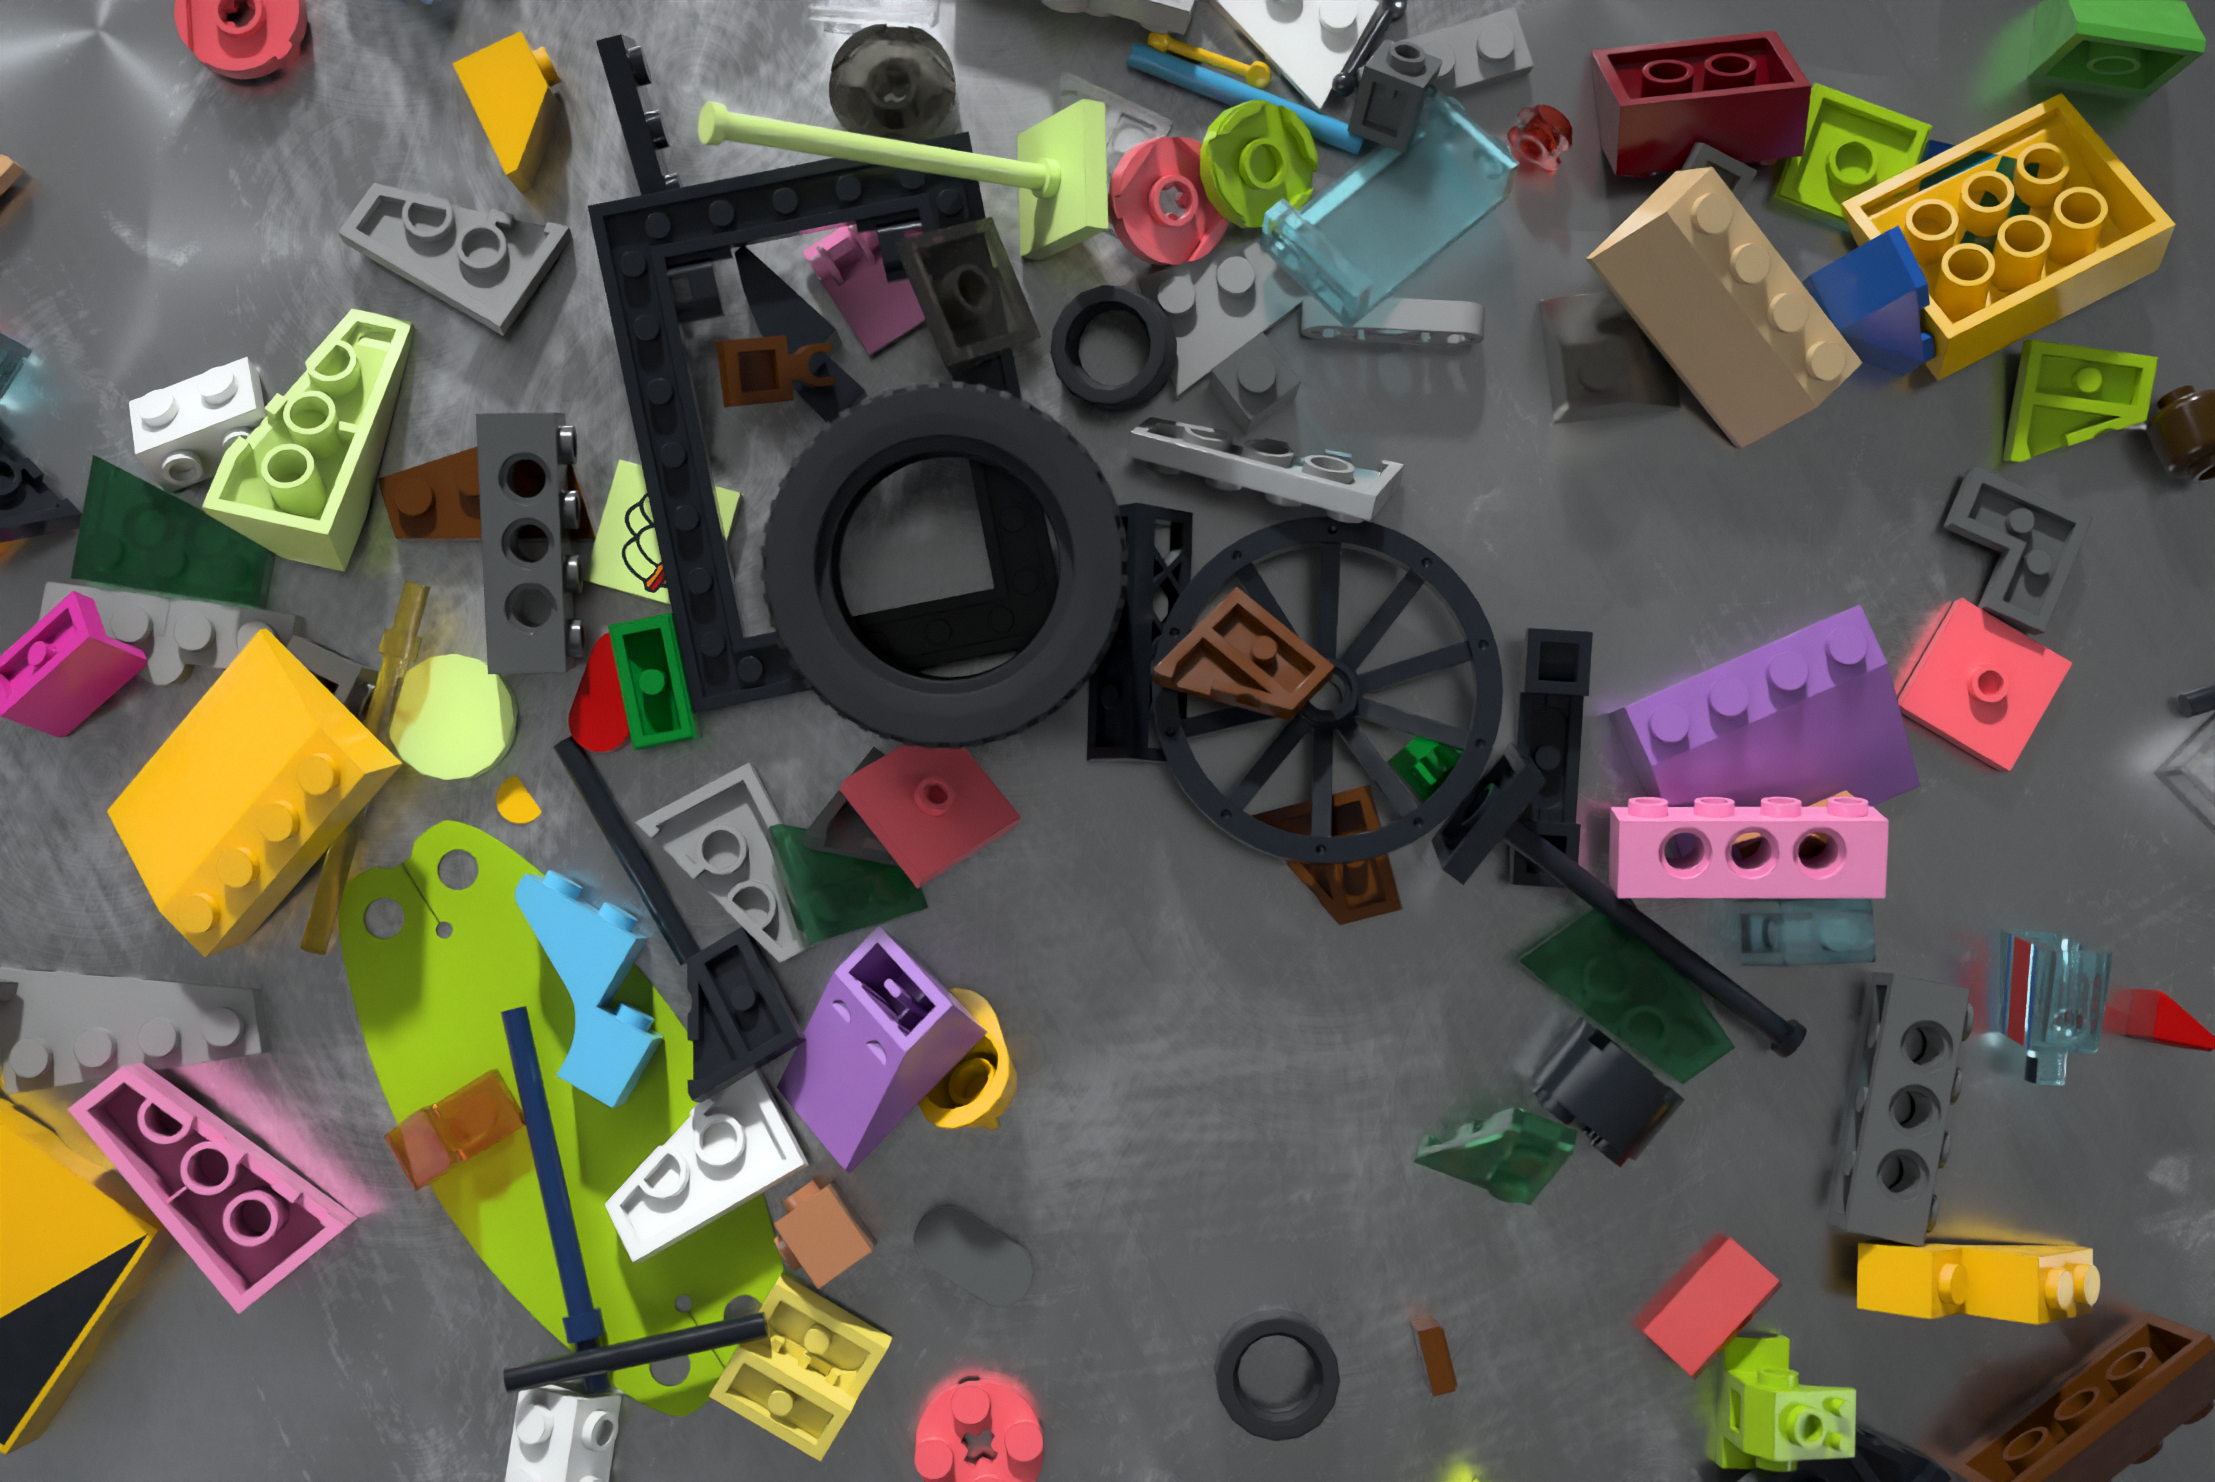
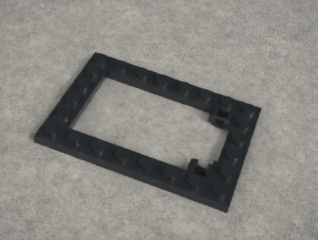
[588,131,1058,713]

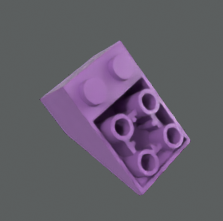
[776,925,987,1174]

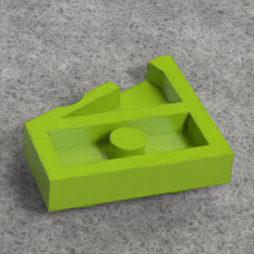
[2002,339,2158,462]

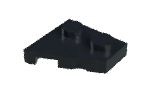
[687,927,806,1103]

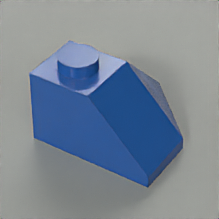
[1802,225,1935,376]

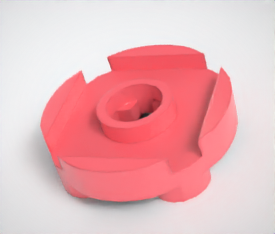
[174,0,307,79]
[1107,137,1229,266]
[915,1379,1044,1482]

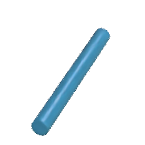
[1127,41,1364,155]

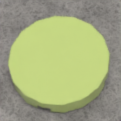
[387,654,518,781]

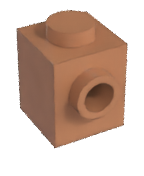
[773,1179,878,1289]

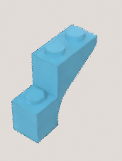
[515,870,664,1108]

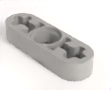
[1301,295,1485,346]

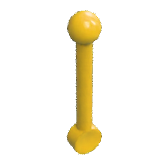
[1147,32,1272,89]

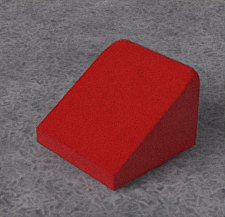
[2126,989,2215,1052]

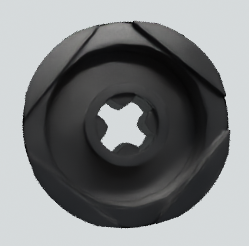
[1531,1016,1685,1167]

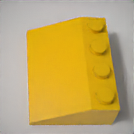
[1841,93,2176,381]
[107,628,402,957]

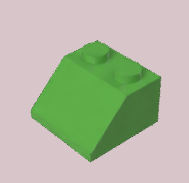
[2027,0,2206,96]

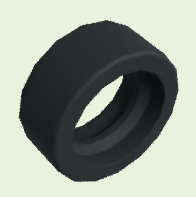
[1050,285,1177,410]
[1214,1308,1340,1441]

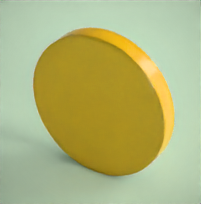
[496,775,542,824]

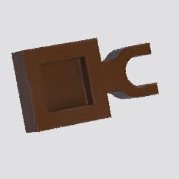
[716,335,836,408]

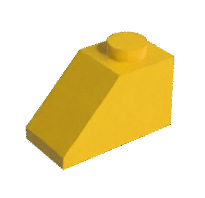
[452,31,562,193]

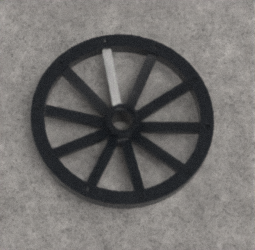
[1152,516,1503,865]

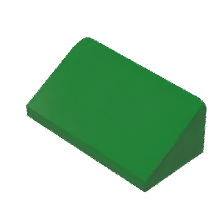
[608,613,703,751]

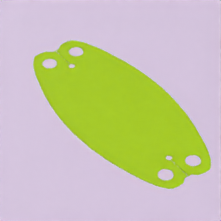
[338,820,785,1417]

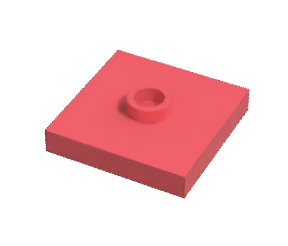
[1897,598,2073,773]
[839,744,1021,889]

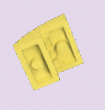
[709,1273,892,1462]

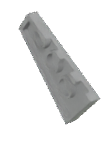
[1126,417,1404,523]
[0,967,270,1095]

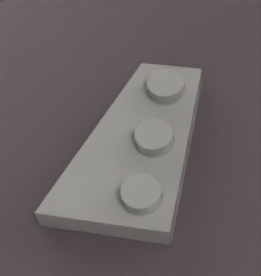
[338,183,572,336]
[635,763,840,963]

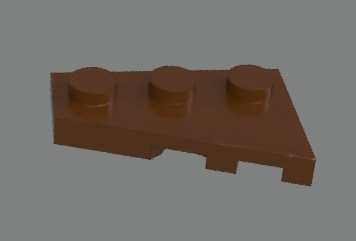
[377,446,598,542]

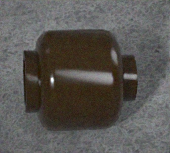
[2145,385,2215,484]

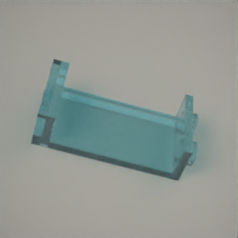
[1260,84,1520,330]

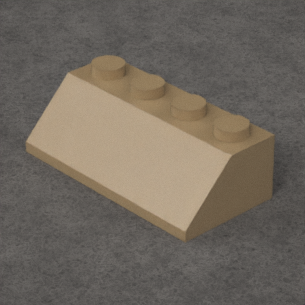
[1586,167,1863,448]

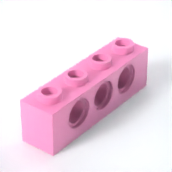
[1609,797,1889,898]

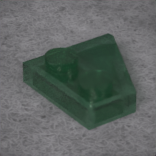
[765,824,928,949]
[1414,1107,1578,1206]

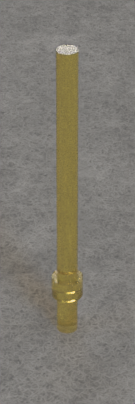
[300,580,431,955]

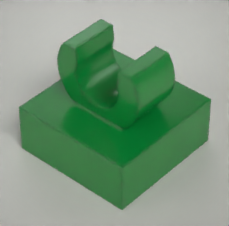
[1386,720,1462,804]

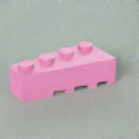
[68,1062,358,1315]

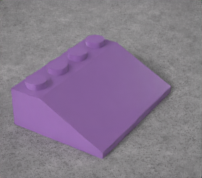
[1609,604,1920,859]

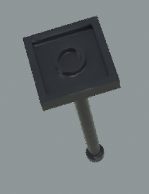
[1431,742,1807,1058]

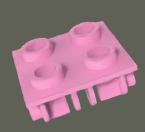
[802,224,939,357]

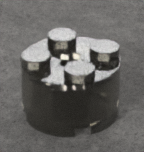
[829,23,960,143]

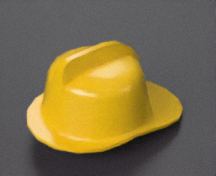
[919,988,1017,1130]

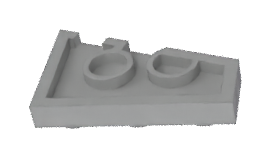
[1136,225,1334,401]

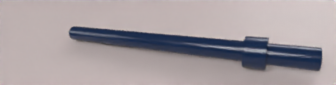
[501,1006,611,1393]

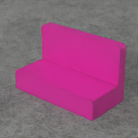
[0,590,148,738]

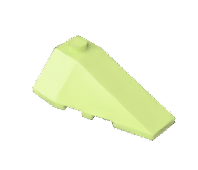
[202,309,415,572]

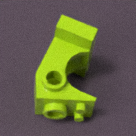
[1716,1333,1856,1472]

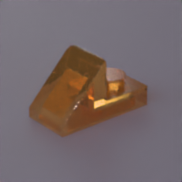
[383,1068,526,1192]

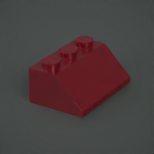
[1591,31,1812,178]

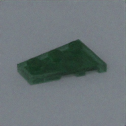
[71,455,276,610]
[1515,898,1736,1084]

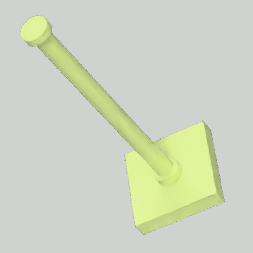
[698,99,1108,260]

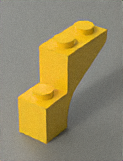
[1857,1239,2100,1325]

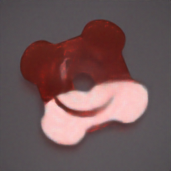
[1507,104,1573,170]

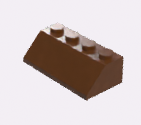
[1951,1314,2215,1482]

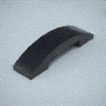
[1510,628,1593,888]

